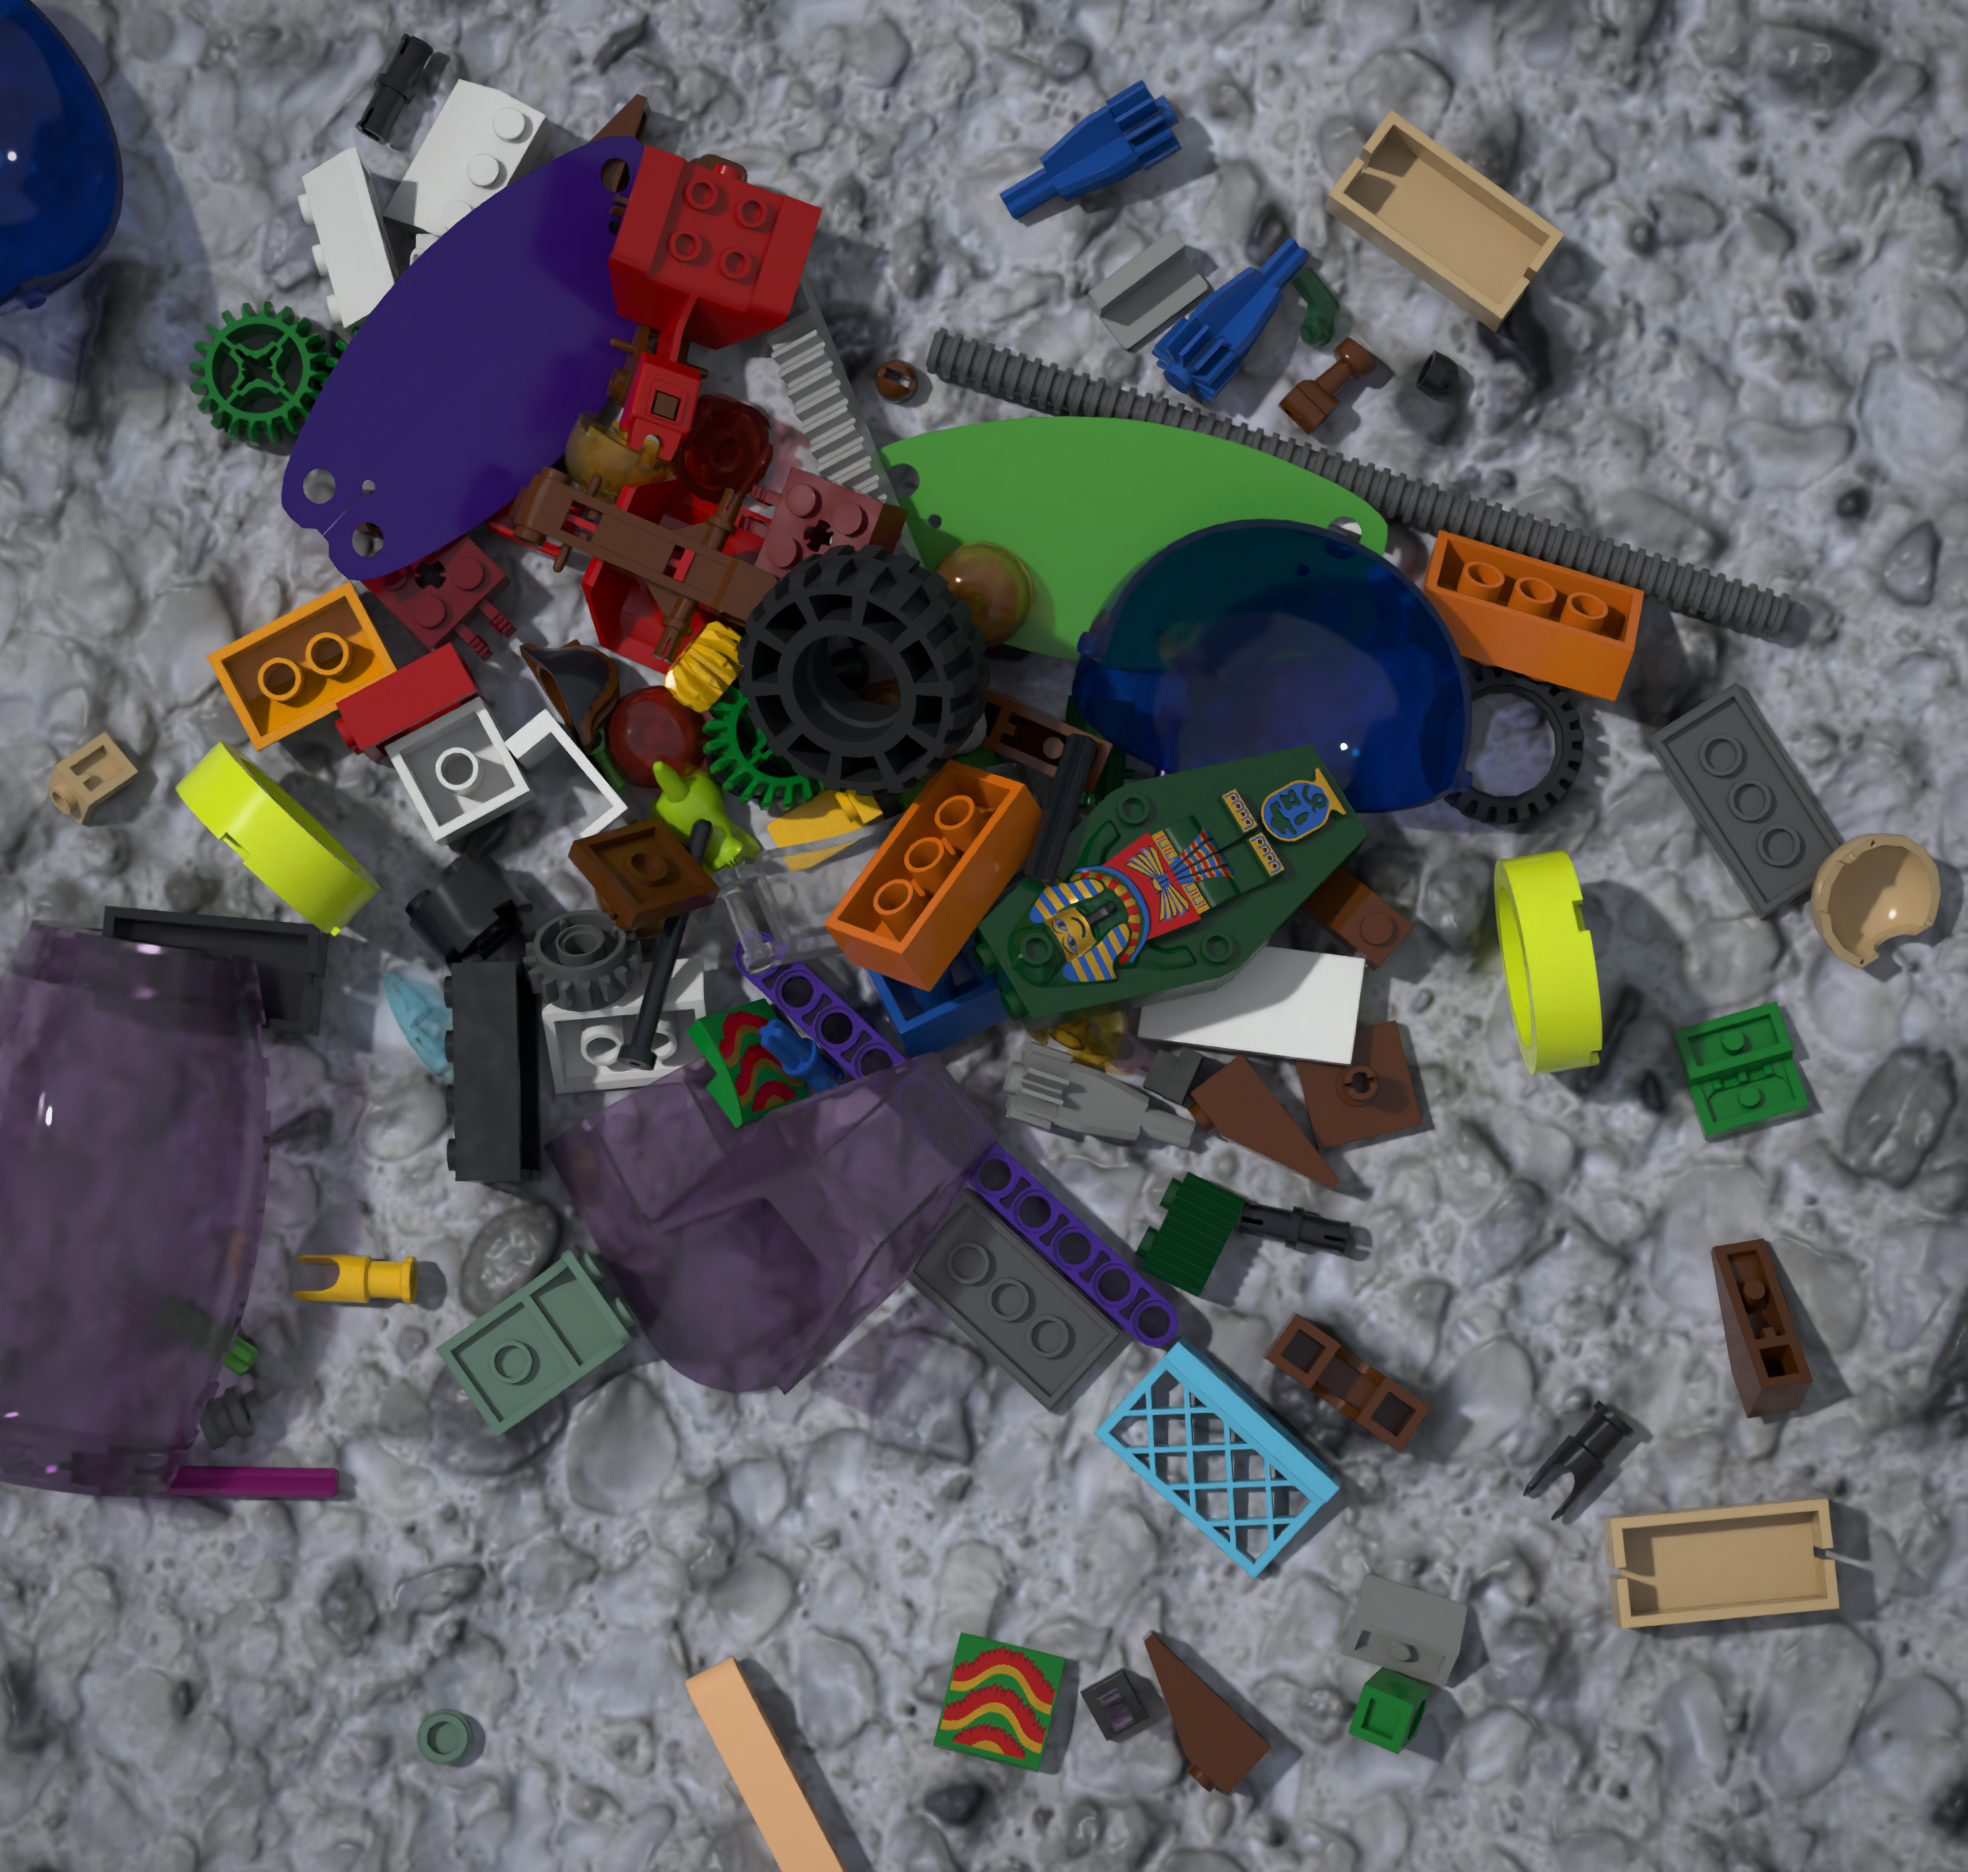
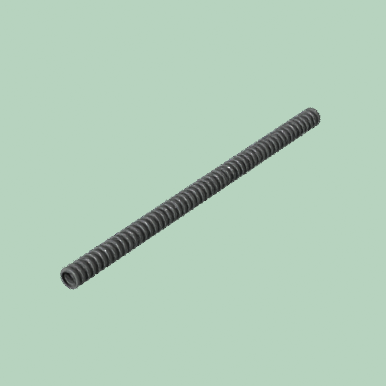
[926,327,1791,640]

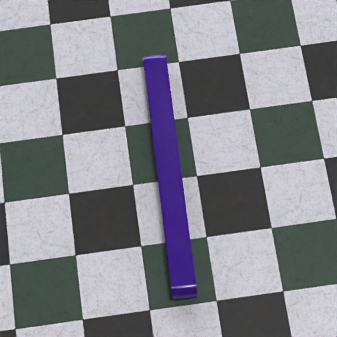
[734,931,1179,1347]

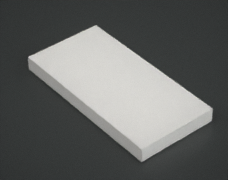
[1137,946,1366,1067]

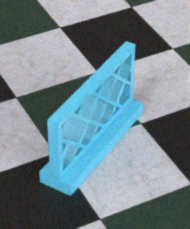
[1094,1334,1342,1579]

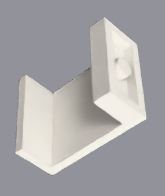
[504,708,637,838]

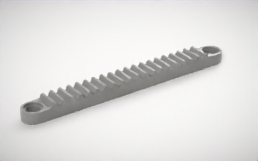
[763,276,987,754]

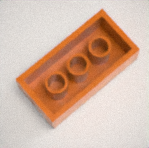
[1408,530,1645,702]
[823,759,1043,992]

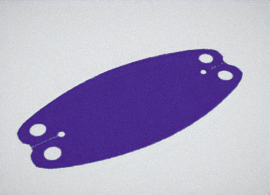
[281,135,651,581]

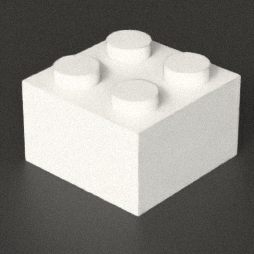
[384,696,536,847]

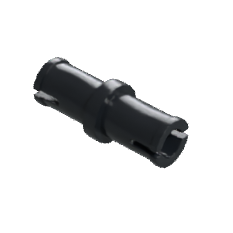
[355,34,434,143]
[1238,1199,1351,1256]

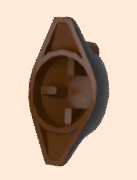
[519,639,620,756]

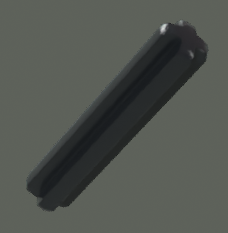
[1024,733,1096,887]

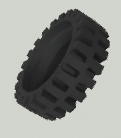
[1423,666,1584,825]

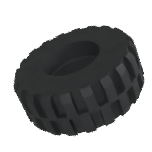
[737,544,990,797]

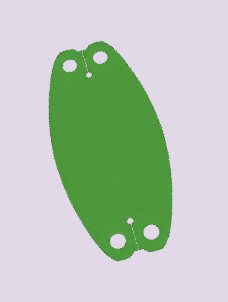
[878,416,1388,670]

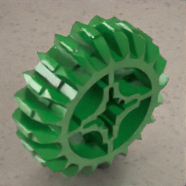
[189,301,332,446]
[702,678,828,811]

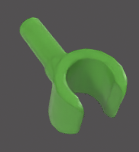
[575,727,627,793]

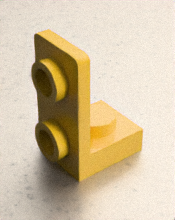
[767,789,885,871]

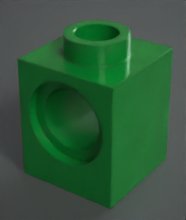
[1348,1667,1432,1754]

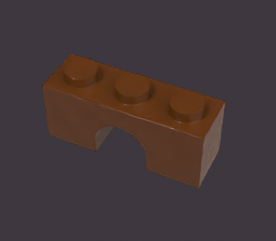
[1262,1313,1431,1452]

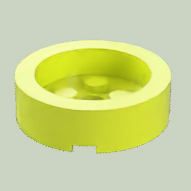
[175,740,380,937]
[1494,850,1602,1075]

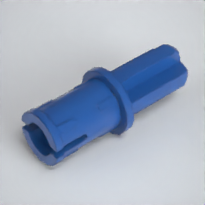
[758,1019,844,1097]

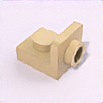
[48,732,139,825]

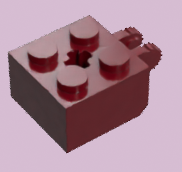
[738,467,909,579]
[359,534,517,662]

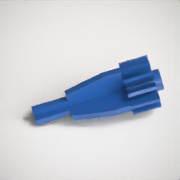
[999,80,1182,220]
[1152,238,1310,403]

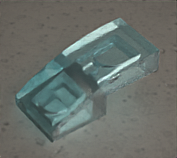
[382,970,453,1078]

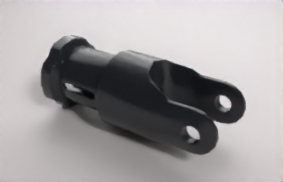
[1523,1400,1635,1521]

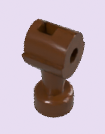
[1278,337,1376,436]

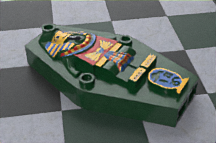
[971,743,1368,1032]

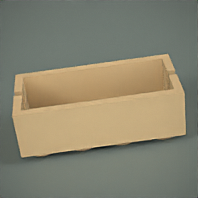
[1324,110,1565,332]
[1602,1496,1840,1629]

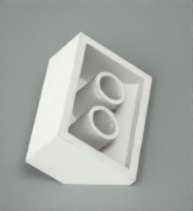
[382,79,552,235]
[298,147,400,339]
[542,957,715,1094]

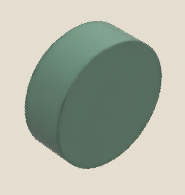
[417,1709,473,1765]

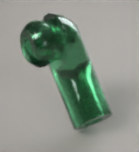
[1291,267,1341,347]

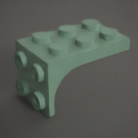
[436,1248,641,1437]

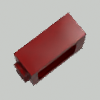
[334,642,488,763]

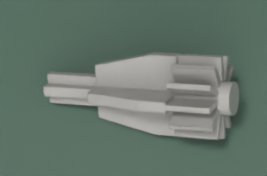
[1003,1042,1196,1149]

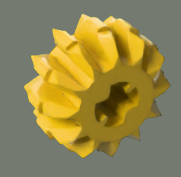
[664,621,744,713]

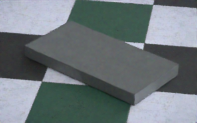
[1644,682,1842,919]
[893,1187,1123,1413]

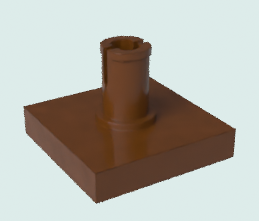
[567,817,720,931]
[1294,1020,1422,1151]

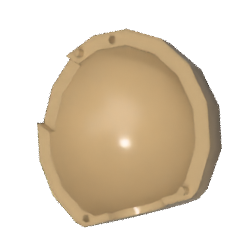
[1811,833,1941,968]

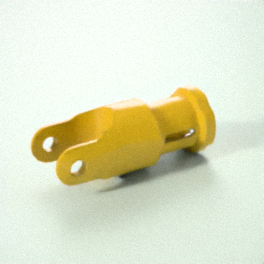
[293,1254,418,1305]

